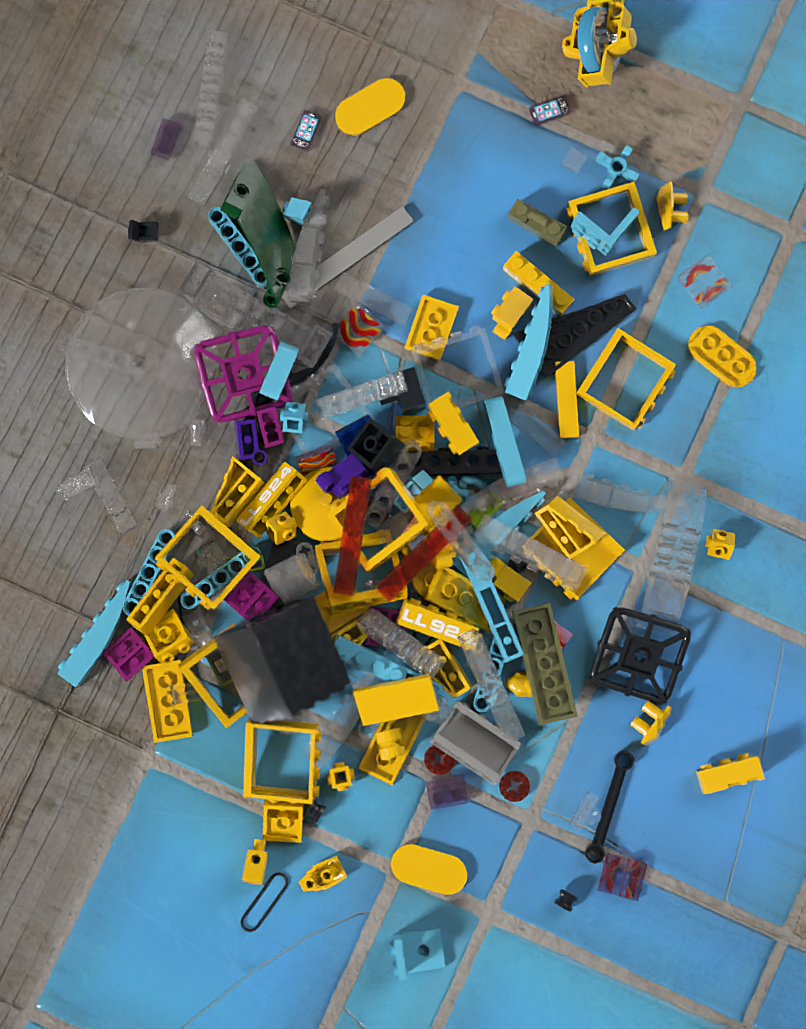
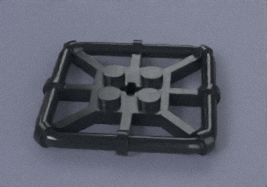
[589,606,692,704]

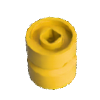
[375,727,406,760]

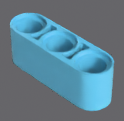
[259,341,299,400]

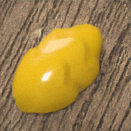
[505,671,532,698]

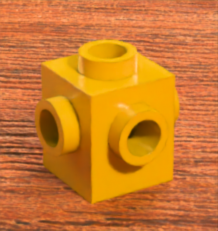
[266,511,297,545]
[705,529,735,560]
[327,762,355,791]

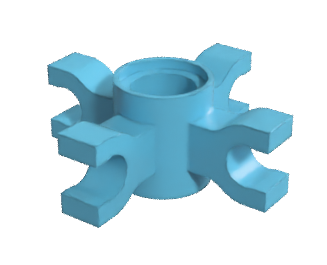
[595,145,640,190]

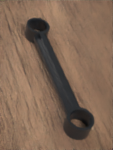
[584,750,634,863]

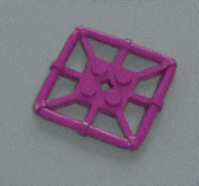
[193,325,293,423]

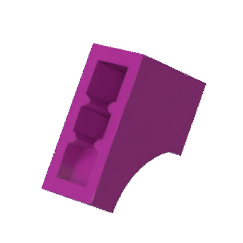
[256,405,284,448]

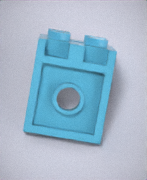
[571,207,640,256]
[390,927,446,981]

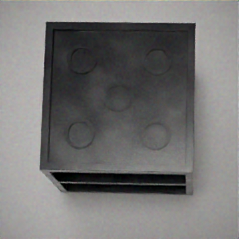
[213,596,352,724]

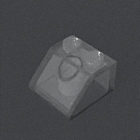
[264,553,320,603]

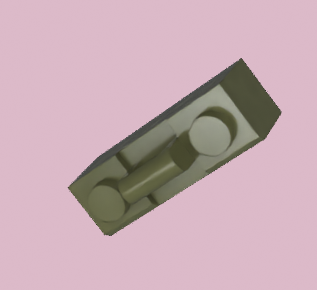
[507,198,567,247]

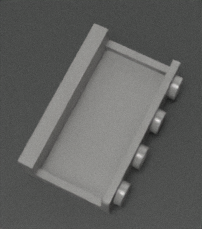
[430,701,522,785]

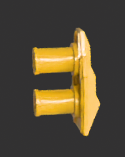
[656,182,689,230]
[630,700,672,746]
[299,856,347,892]

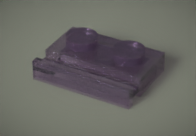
[426,775,469,810]

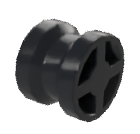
[509,554,529,573]
[303,800,326,823]
[554,889,578,912]

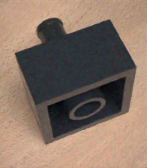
[378,367,426,415]
[347,418,406,472]

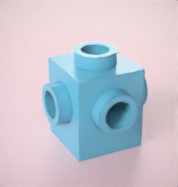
[280,402,309,433]

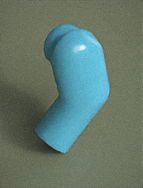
[458,474,487,491]
[446,475,470,500]

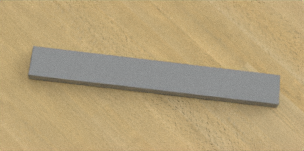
[282,206,414,309]

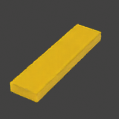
[555,361,579,438]

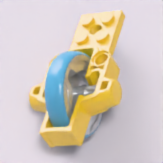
[562,0,637,87]

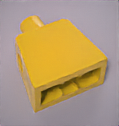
[242,839,268,886]

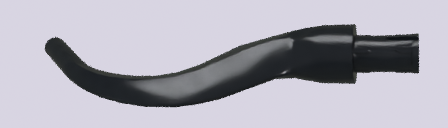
[243,323,340,418]

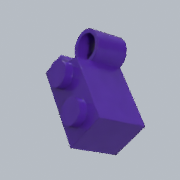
[234,417,267,465]
[315,453,370,500]

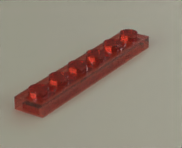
[333,476,372,596]
[375,505,472,602]

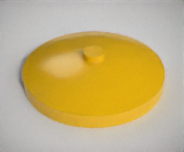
[290,467,367,542]

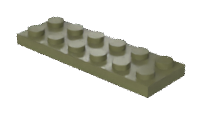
[512,603,578,725]

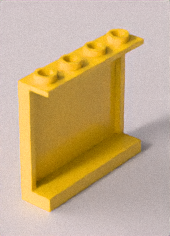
[521,497,625,601]

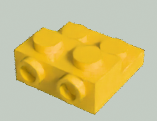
[396,416,435,452]
[144,608,194,664]
[263,799,304,843]

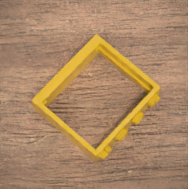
[566,182,657,276]
[576,328,676,431]
[327,468,433,572]
[155,506,261,610]
[315,530,408,615]
[178,623,247,728]
[243,718,322,804]

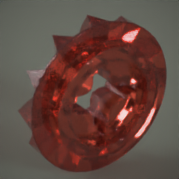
[424,745,455,775]
[499,771,530,802]

